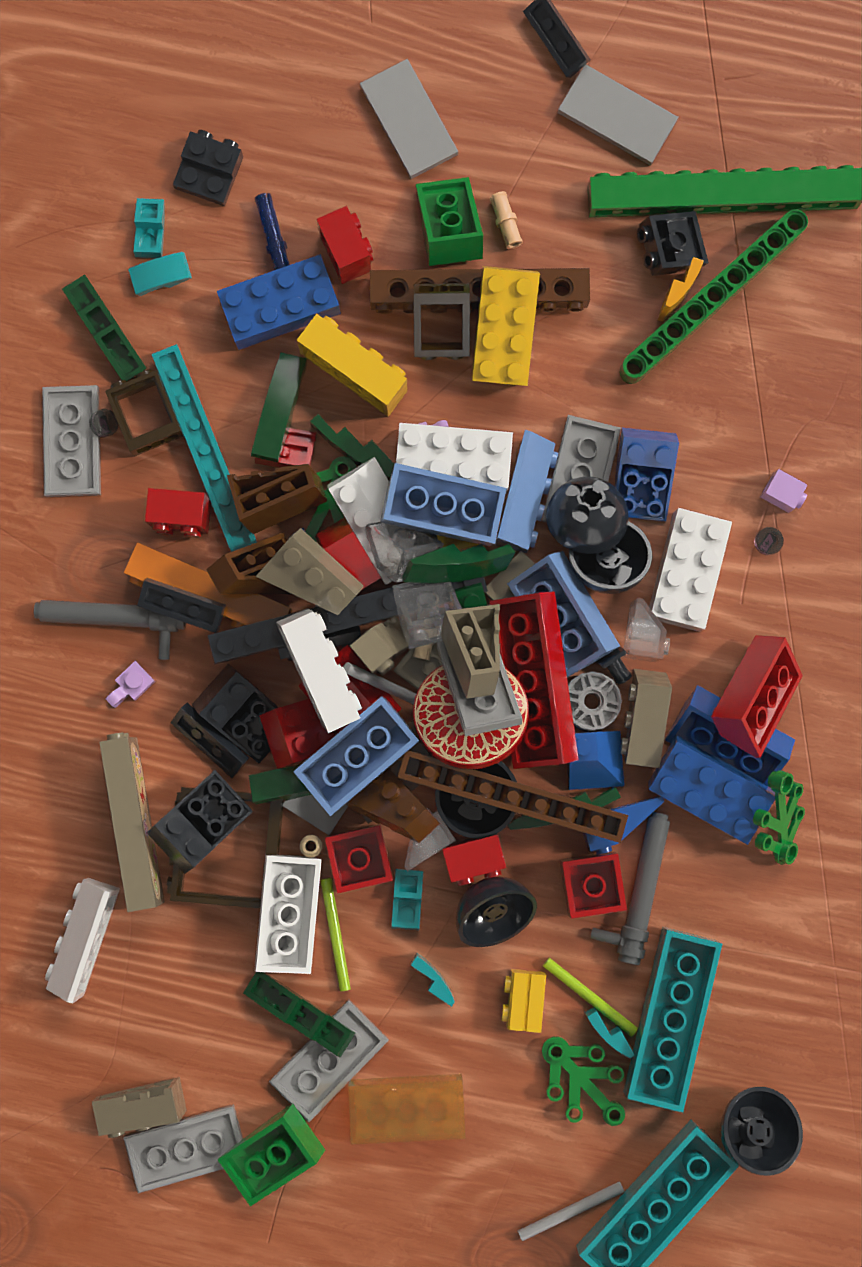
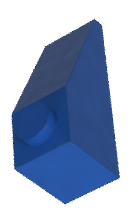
[583,796,664,855]

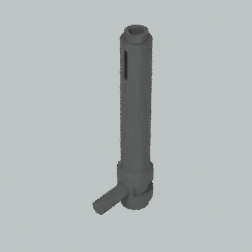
[34,600,186,660]
[590,812,670,965]

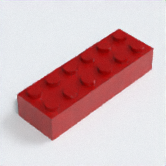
[490,592,579,769]

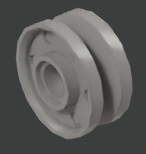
[568,672,622,732]

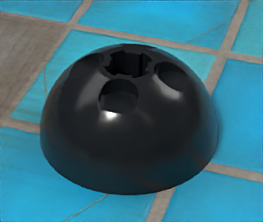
[546,476,629,554]
[569,521,652,594]
[435,761,517,838]
[456,877,537,947]
[720,1087,803,1176]

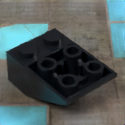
[192,663,279,764]
[146,770,253,874]

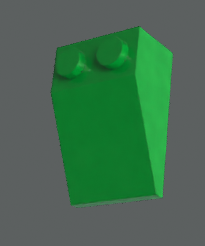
[416,177,483,266]
[217,1103,325,1207]

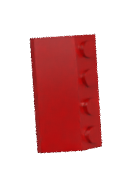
[711,635,803,758]

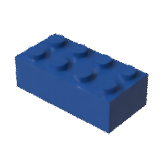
[217,254,341,350]
[648,735,775,845]

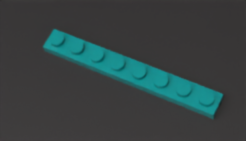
[152,344,257,552]

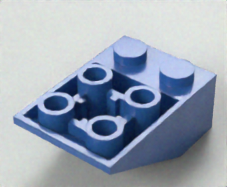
[614,427,679,521]

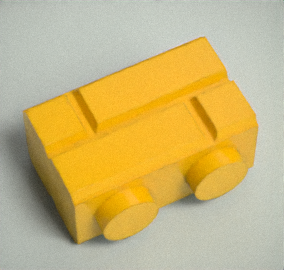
[501,969,546,1033]

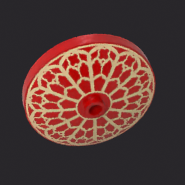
[413,665,529,769]

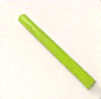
[321,878,351,991]
[543,958,638,1037]

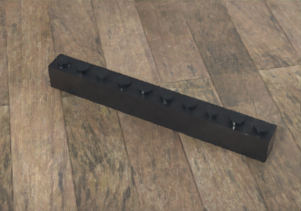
[207,577,488,665]

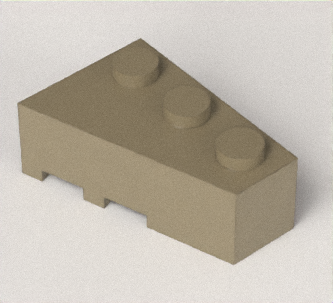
[256,528,364,615]
[441,604,500,699]
[350,617,416,676]
[620,669,672,768]
[92,1077,187,1138]

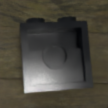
[173,130,243,206]
[637,211,709,276]

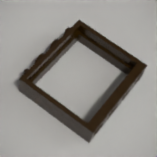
[167,787,284,909]

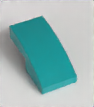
[133,198,165,258]
[128,252,192,296]
[391,869,424,930]
[411,953,455,1007]
[584,1007,635,1058]

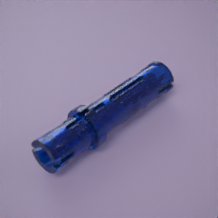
[254,193,290,270]

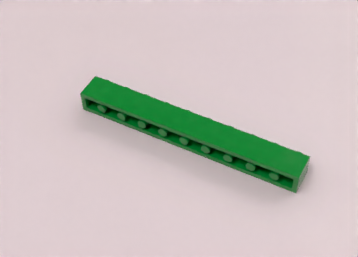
[588,165,862,218]

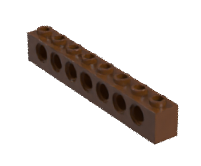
[370,268,590,314]
[397,750,628,843]

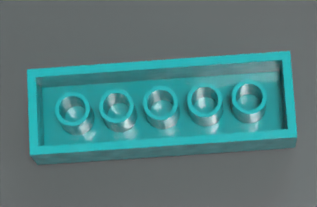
[623,926,723,1113]
[576,1120,739,1267]

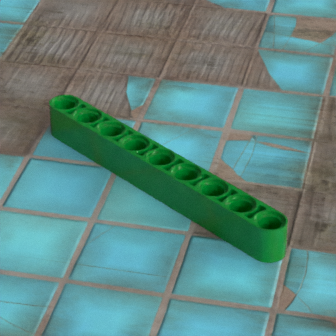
[619,209,808,384]

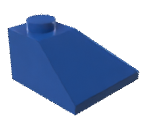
[567,731,624,790]

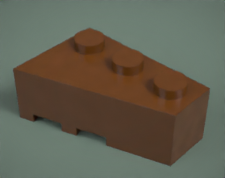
[227,464,327,534]
[206,533,292,594]
[346,768,440,843]

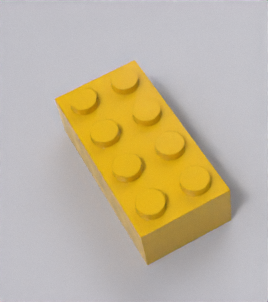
[471,266,540,386]
[297,313,407,417]

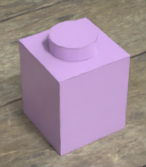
[760,469,807,513]

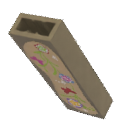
[99,732,165,912]

